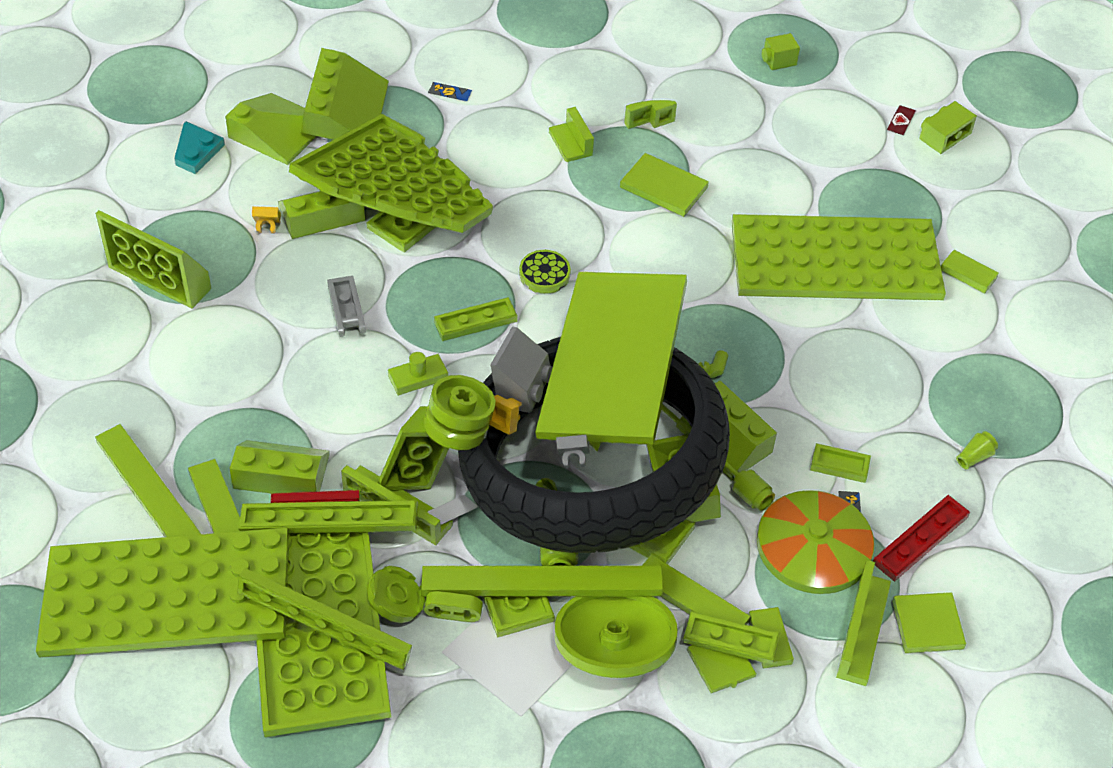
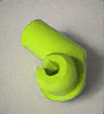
[698,350,729,379]

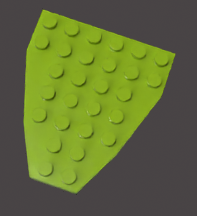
[289,114,493,233]

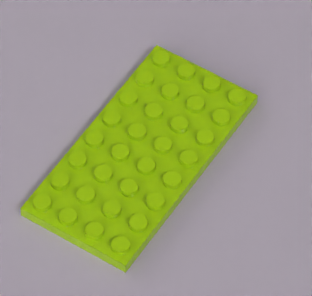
[732,214,946,300]
[36,528,290,657]
[256,532,391,737]

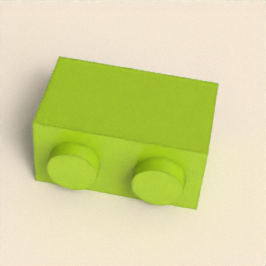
[919,101,977,154]

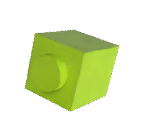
[762,33,800,70]

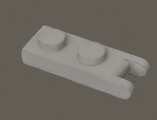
[327,275,366,337]

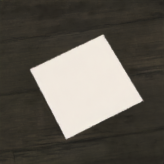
[442,609,572,717]

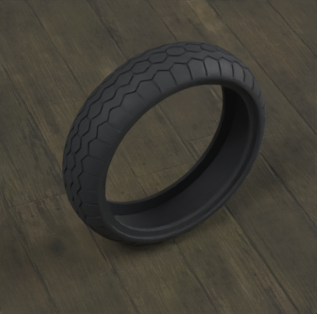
[458,337,730,553]

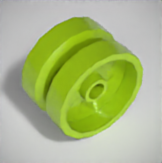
[423,375,496,450]

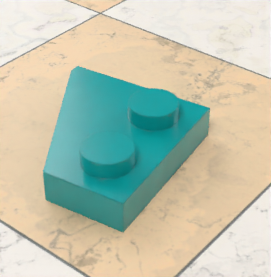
[174,121,225,174]

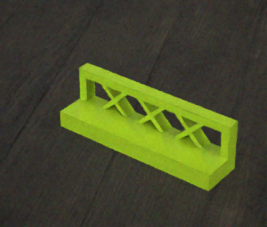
[341,465,453,545]
[836,560,891,686]

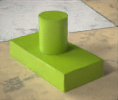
[388,352,448,396]

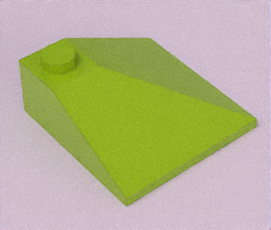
[225,93,316,165]

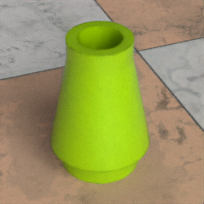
[956,431,998,469]

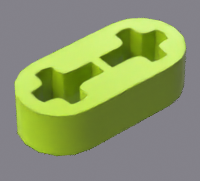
[424,591,483,622]

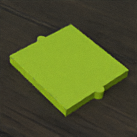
[687,645,756,693]

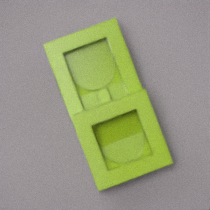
[624,100,677,129]

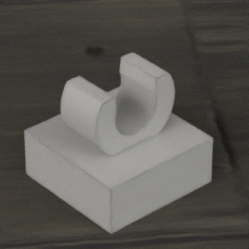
[556,435,590,468]

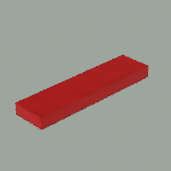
[873,495,970,582]

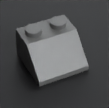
[490,327,553,413]

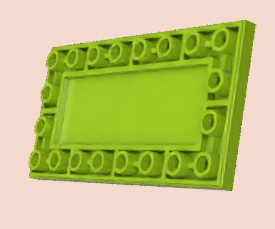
[535,272,687,445]

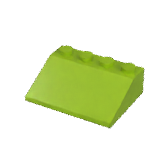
[301,48,389,140]
[95,210,212,309]

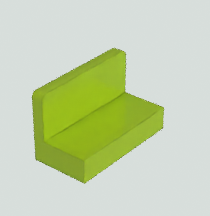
[549,106,594,162]

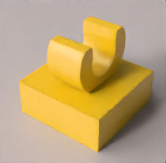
[252,206,281,234]
[489,395,522,435]

